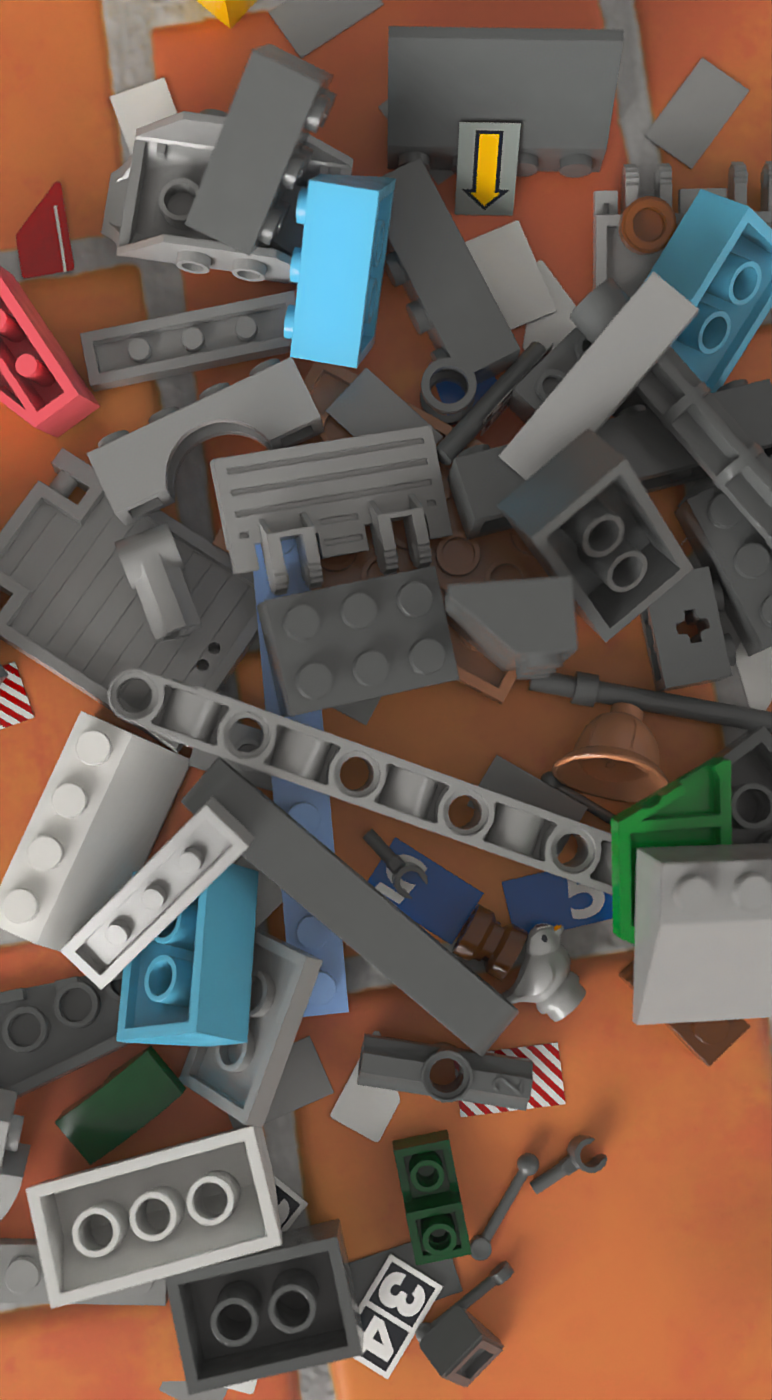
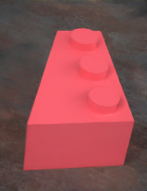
[0,266,101,438]

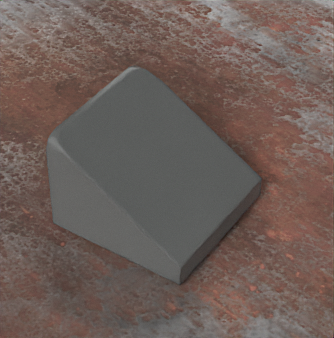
[419,1305,505,1388]

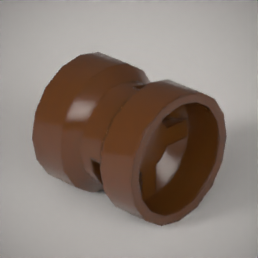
[452,904,528,981]

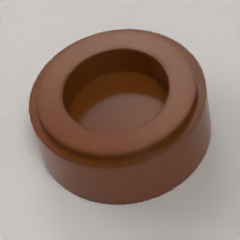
[618,196,677,255]

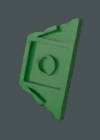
[611,757,732,944]

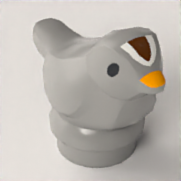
[501,923,586,1022]

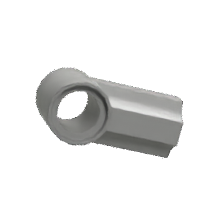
[114,523,203,643]

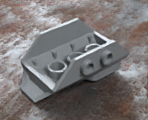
[101,109,353,285]

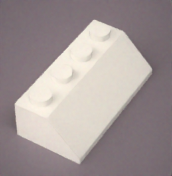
[0,711,190,951]
[26,1125,283,1309]

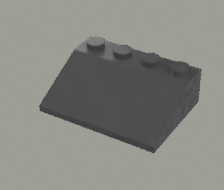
[387,26,624,178]

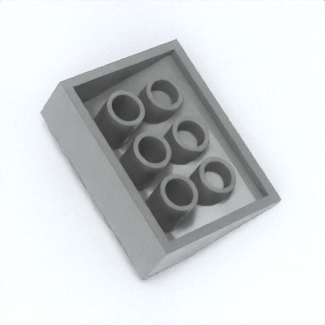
[633,843,772,1025]

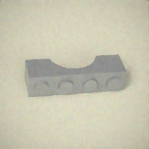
[86,357,325,526]

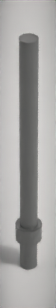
[528,671,772,734]

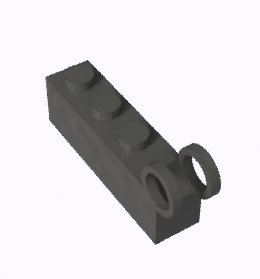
[381,158,520,426]

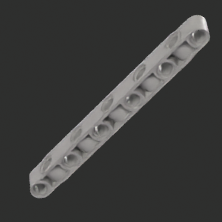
[107,669,612,895]

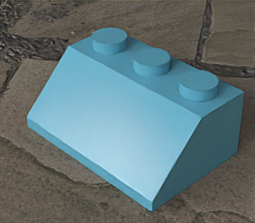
[284,174,396,368]
[644,189,772,393]
[116,863,259,1047]

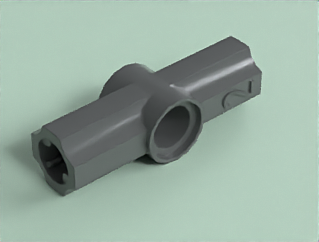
[357,1033,533,1111]

